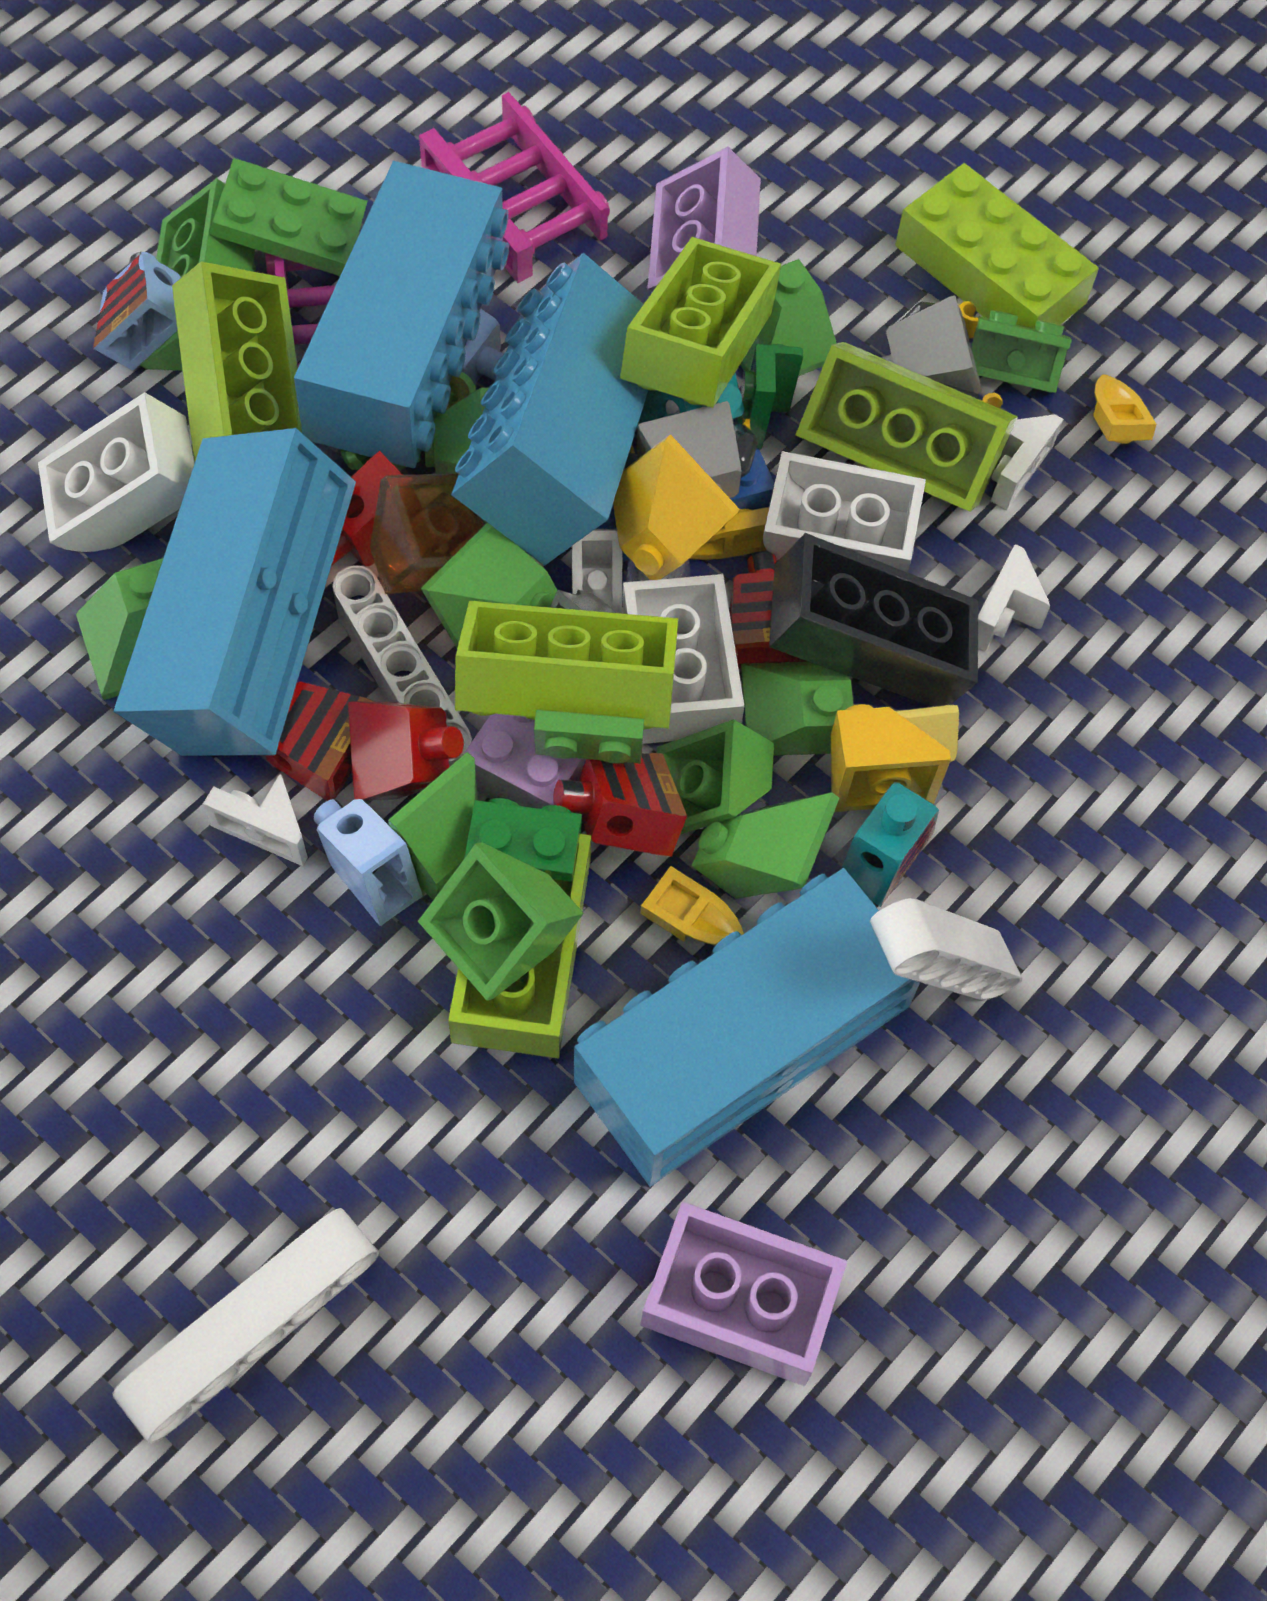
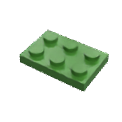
[210,158,367,276]

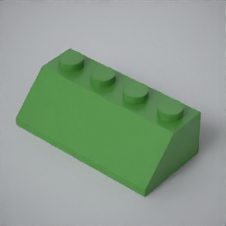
[140,178,255,371]

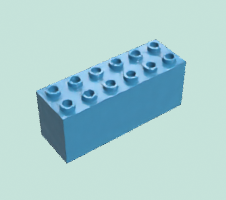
[294,160,509,468]
[451,253,648,566]
[113,428,356,756]
[574,868,920,1187]

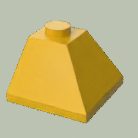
[613,434,740,580]
[831,704,951,812]

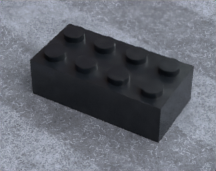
[769,533,978,707]

